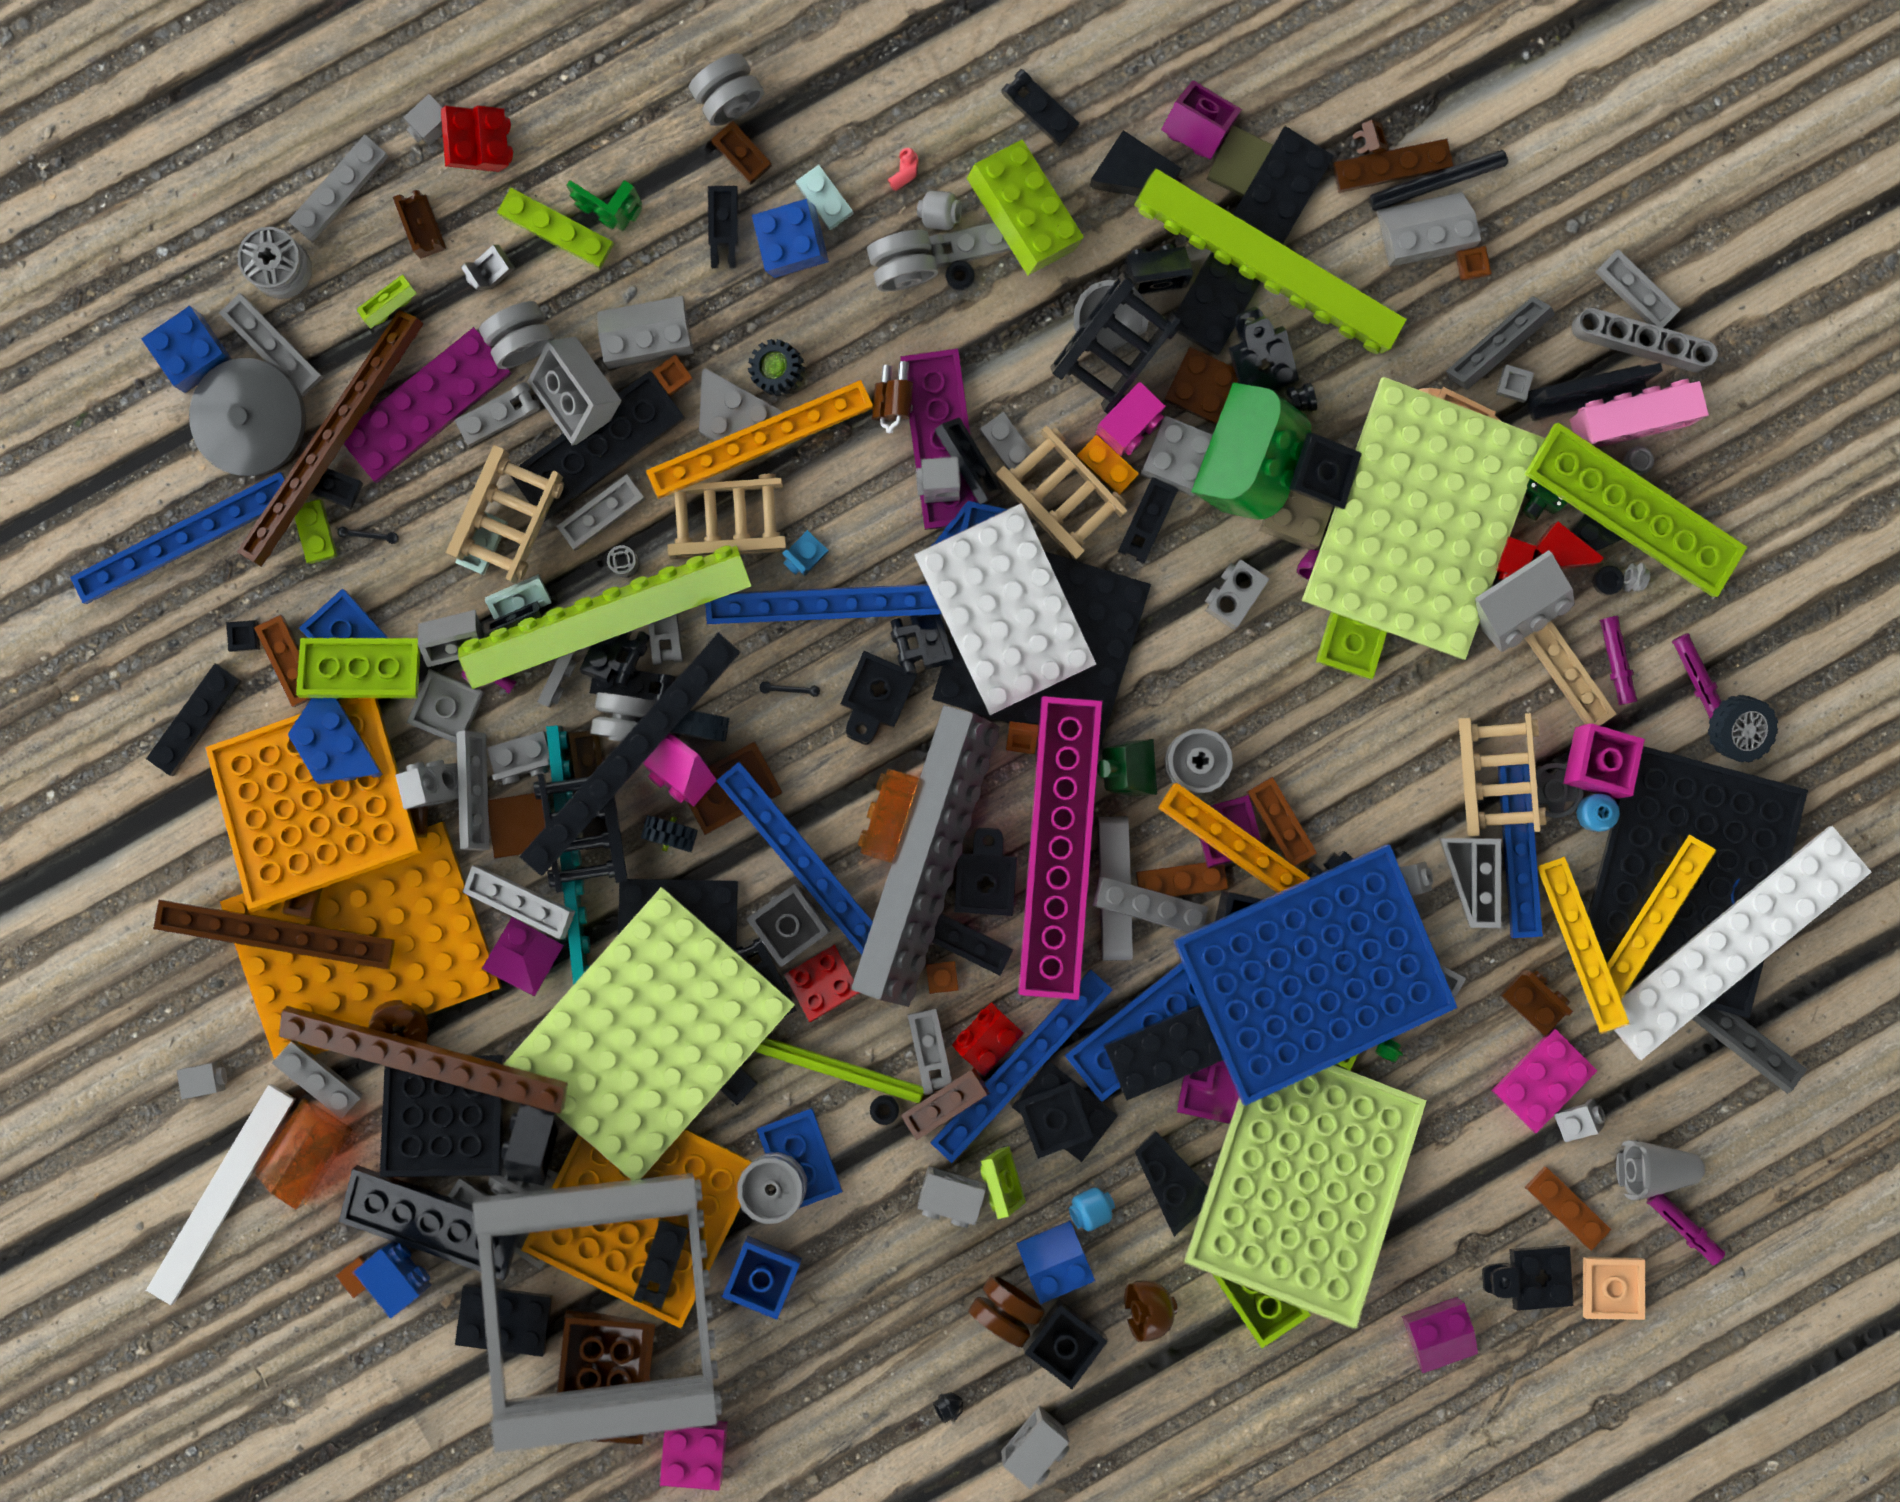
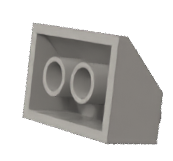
[1377,192,1481,267]
[597,296,694,369]
[527,337,622,445]
[1475,550,1575,652]

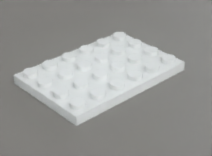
[914,503,1096,715]

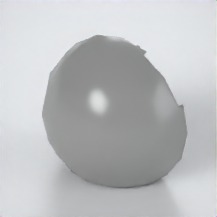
[1073,280,1148,352]

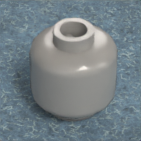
[917,190,962,230]

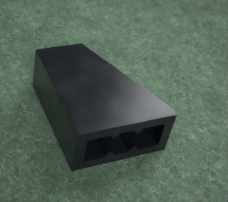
[1090,130,1182,196]

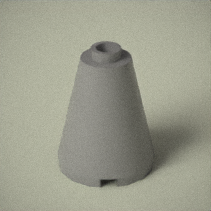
[1616,1140,1705,1200]

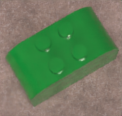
[1191,382,1311,520]

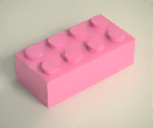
[1570,379,1709,448]

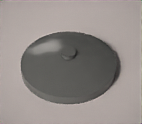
[189,358,306,476]

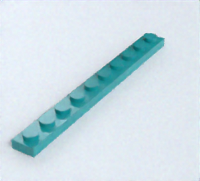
[546,725,591,985]

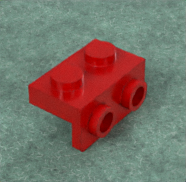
[952,1003,1024,1077]

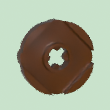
[368,1000,429,1043]

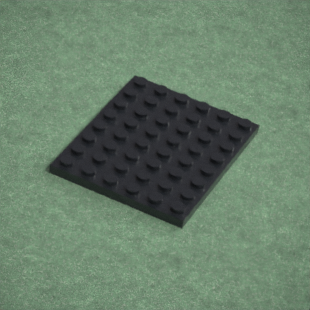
[1573,746,1808,1018]

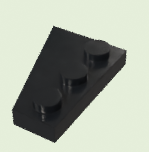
[1134,1130,1209,1237]

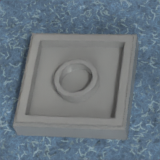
[406,669,485,744]

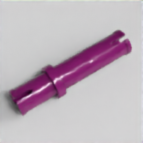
[1599,616,1638,705]
[1671,633,1722,720]
[1646,1193,1726,1265]

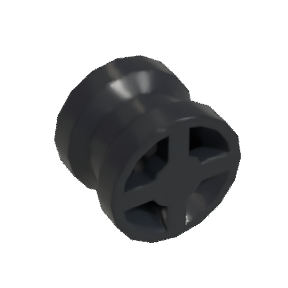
[1286,383,1317,412]

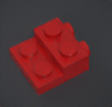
[441,105,513,172]

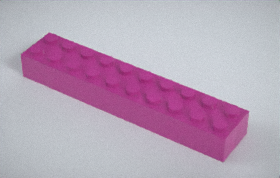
[1018,696,1102,1000]

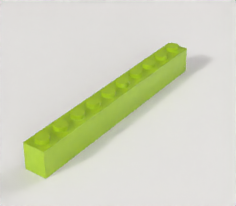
[1134,169,1407,354]
[458,545,752,689]

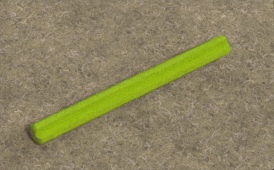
[754,1037,924,1103]

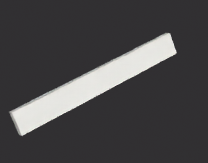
[146,1084,296,1305]

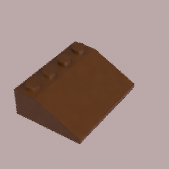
[557,1310,655,1445]

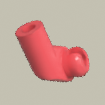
[887,148,919,192]

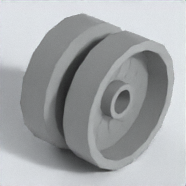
[688,53,764,126]
[866,230,939,292]
[479,301,555,369]
[590,693,656,742]
[1164,728,1233,794]
[737,1152,807,1224]

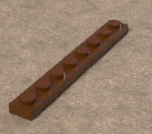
[153,900,395,969]

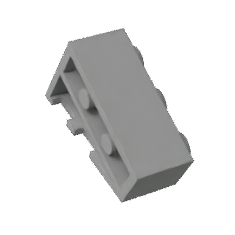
[1439,838,1501,928]

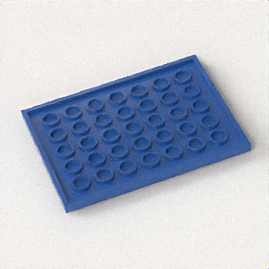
[1173,844,1458,1106]

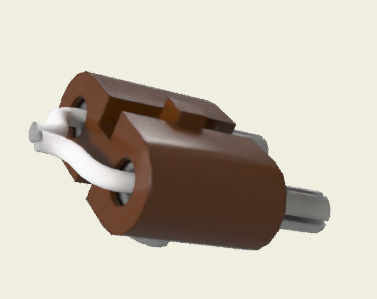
[872,361,913,433]

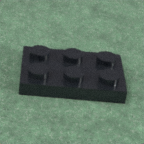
[1012,1060,1118,1162]
[455,1284,553,1357]

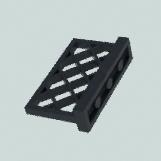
[1527,362,1663,421]

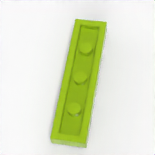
[497,187,614,269]

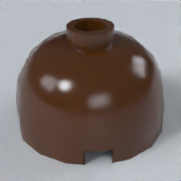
[1124,1280,1178,1342]

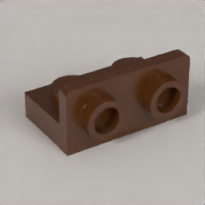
[1500,970,1573,1036]

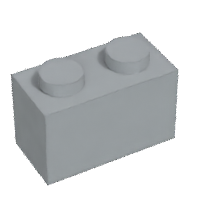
[418,610,484,667]

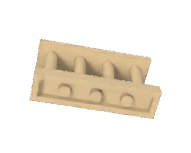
[995,425,1127,560]
[446,445,564,584]
[667,474,787,559]
[1459,713,1546,836]

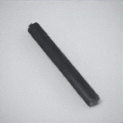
[1369,150,1508,211]

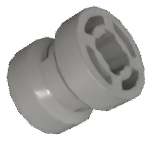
[607,545,640,578]

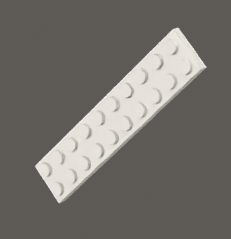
[1614,826,1871,1060]

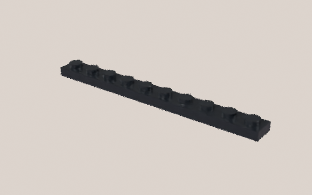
[519,632,741,877]

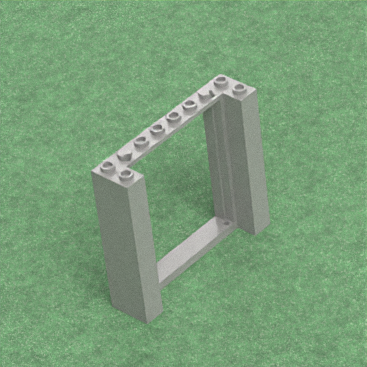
[473,1173,722,1453]

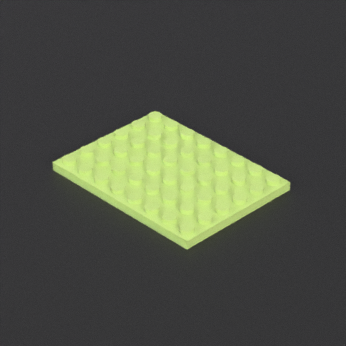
[1302,377,1545,660]
[503,887,795,1180]
[1184,1065,1427,1328]

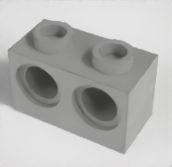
[1205,559,1269,630]
[395,760,458,809]

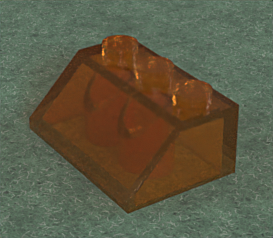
[858,769,920,863]
[254,1098,353,1210]

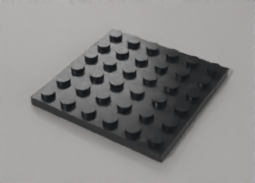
[932,551,1151,752]

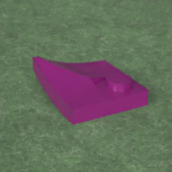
[1199,795,1261,868]
[482,917,564,997]
[1176,1061,1239,1124]

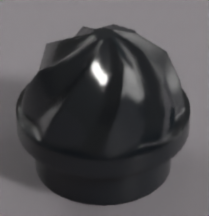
[933,1392,963,1423]

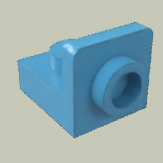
[782,530,829,577]

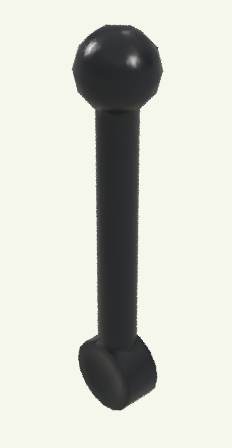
[337,526,399,544]
[759,682,820,697]

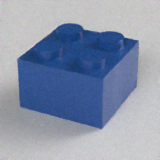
[752,198,829,278]
[141,305,232,393]
[722,1236,802,1320]
[353,1241,432,1319]

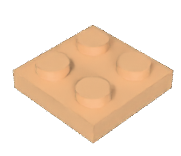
[1583,1257,1645,1320]

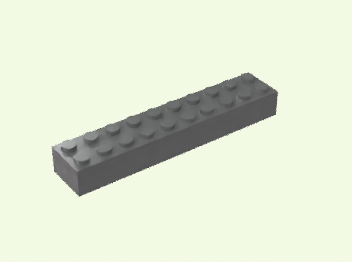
[851,705,1000,1007]

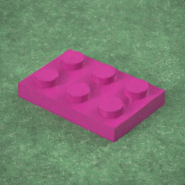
[1491,1028,1598,1133]

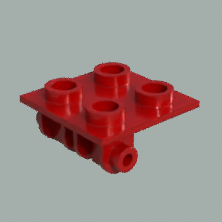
[784,945,859,1022]

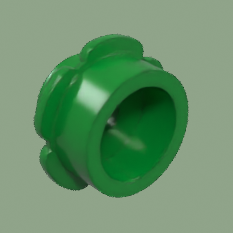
[1375,1039,1403,1063]

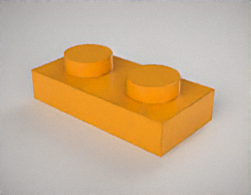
[1076,434,1139,495]

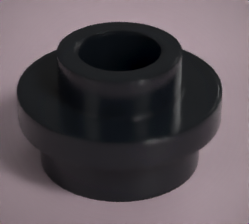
[946,261,975,290]
[870,1095,899,1125]

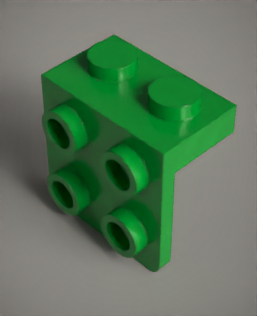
[566,180,642,231]

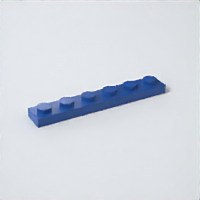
[1497,764,1543,938]

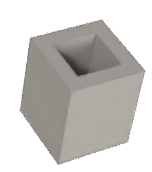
[403,94,443,147]
[176,1061,228,1099]

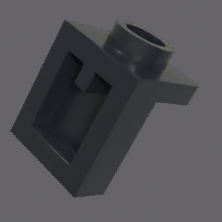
[1304,851,1354,878]

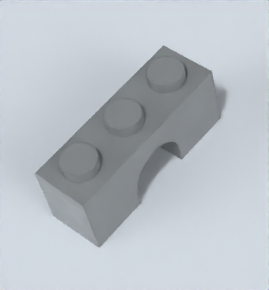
[916,457,960,503]

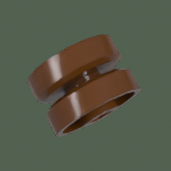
[968,1274,1045,1348]

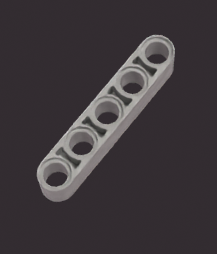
[1571,308,1718,372]
[1098,816,1133,961]

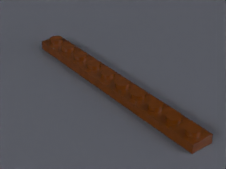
[237,310,424,567]
[279,1006,568,1114]

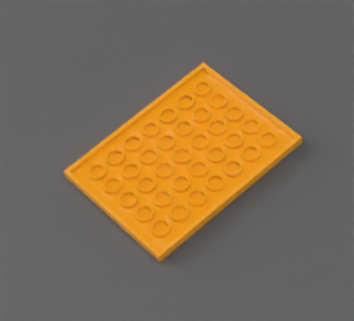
[220,822,502,1059]

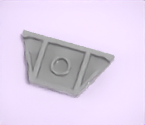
[699,368,783,461]

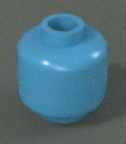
[1576,794,1620,832]
[1069,1187,1115,1231]

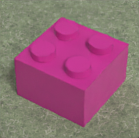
[1095,382,1165,456]
[1563,723,1645,799]
[659,1421,728,1491]

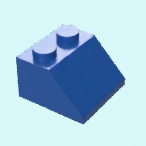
[1016,1220,1095,1304]

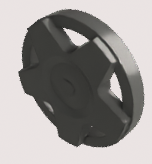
[1536,763,1583,818]

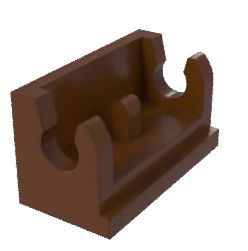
[393,190,447,259]

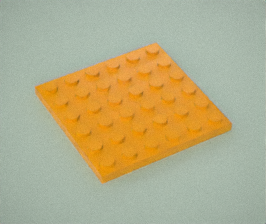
[205,698,422,912]
[521,1128,753,1329]

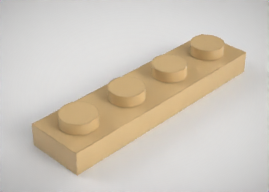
[1525,621,1616,726]

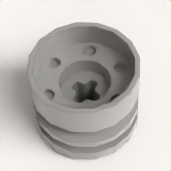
[238,227,312,299]

